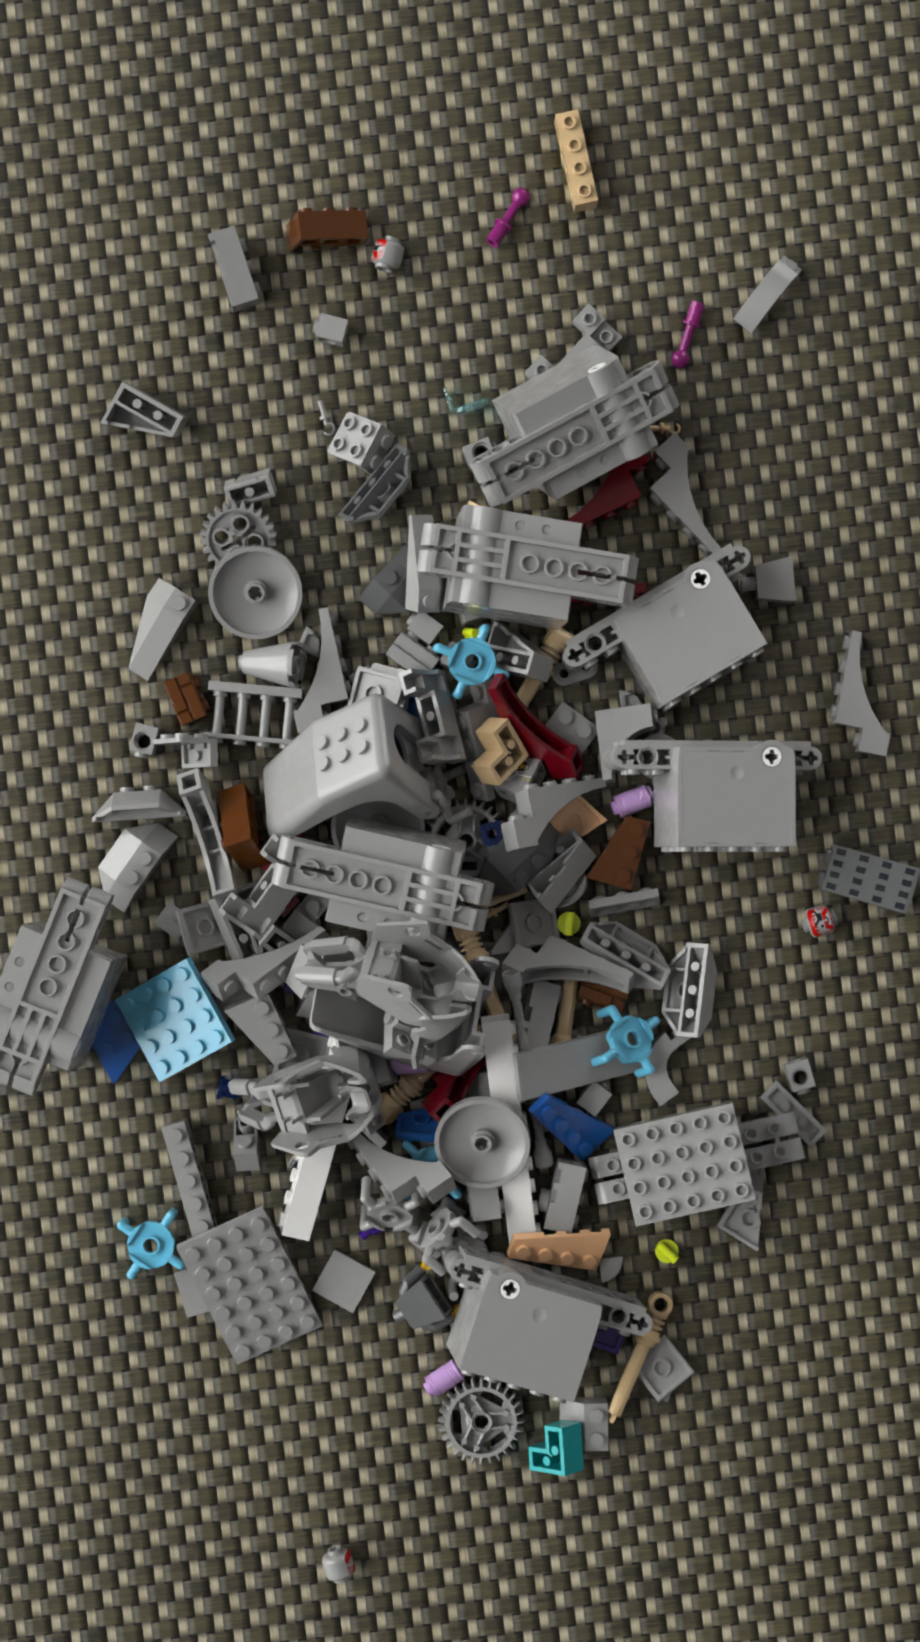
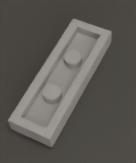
[588,887,659,918]
[760,1081,827,1147]

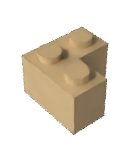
[471,717,529,785]

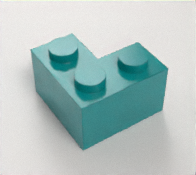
[528,1419,584,1476]

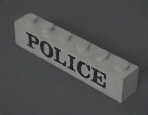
[161,1118,218,1237]

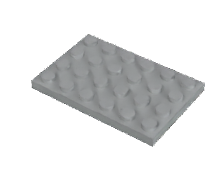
[177,1205,323,1365]

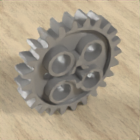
[200,499,276,568]

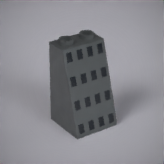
[817,844,920,914]

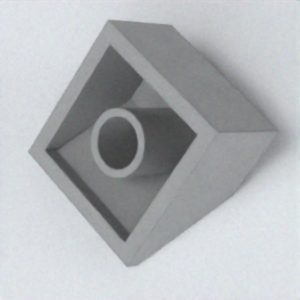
[559,1397,609,1451]

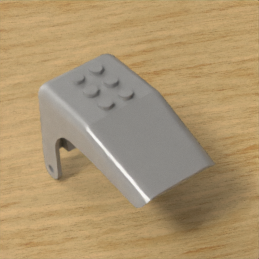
[263,693,440,838]
[309,951,500,1076]

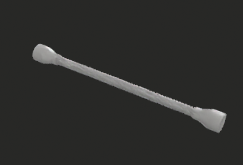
[502,969,554,1169]

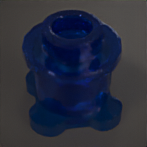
[480,821,503,847]
[217,1075,243,1102]

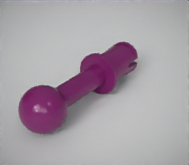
[486,187,531,248]
[671,300,705,369]

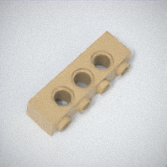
[554,109,598,213]

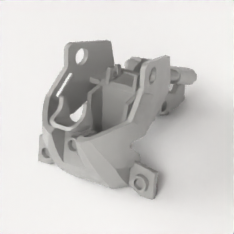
[295,920,481,1070]
[228,1039,385,1158]

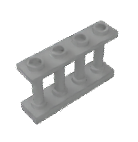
[204,680,304,749]

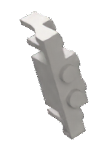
[525,303,622,379]
[399,668,466,765]
[218,834,314,940]
[383,973,437,1066]

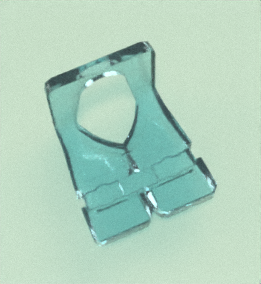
[443,386,490,414]

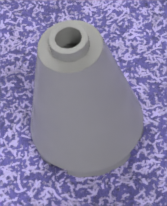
[238,641,305,688]

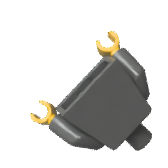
[393,1261,460,1331]

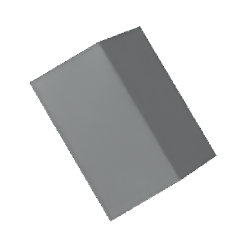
[154,902,182,940]

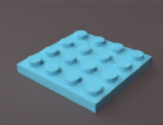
[115,957,235,1082]

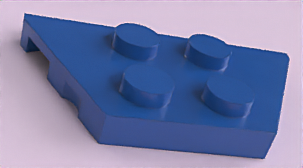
[92,1001,140,1083]

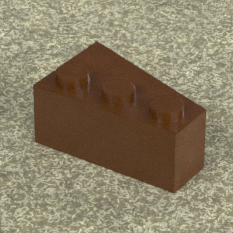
[286,207,368,253]
[216,783,269,872]
[586,816,650,890]

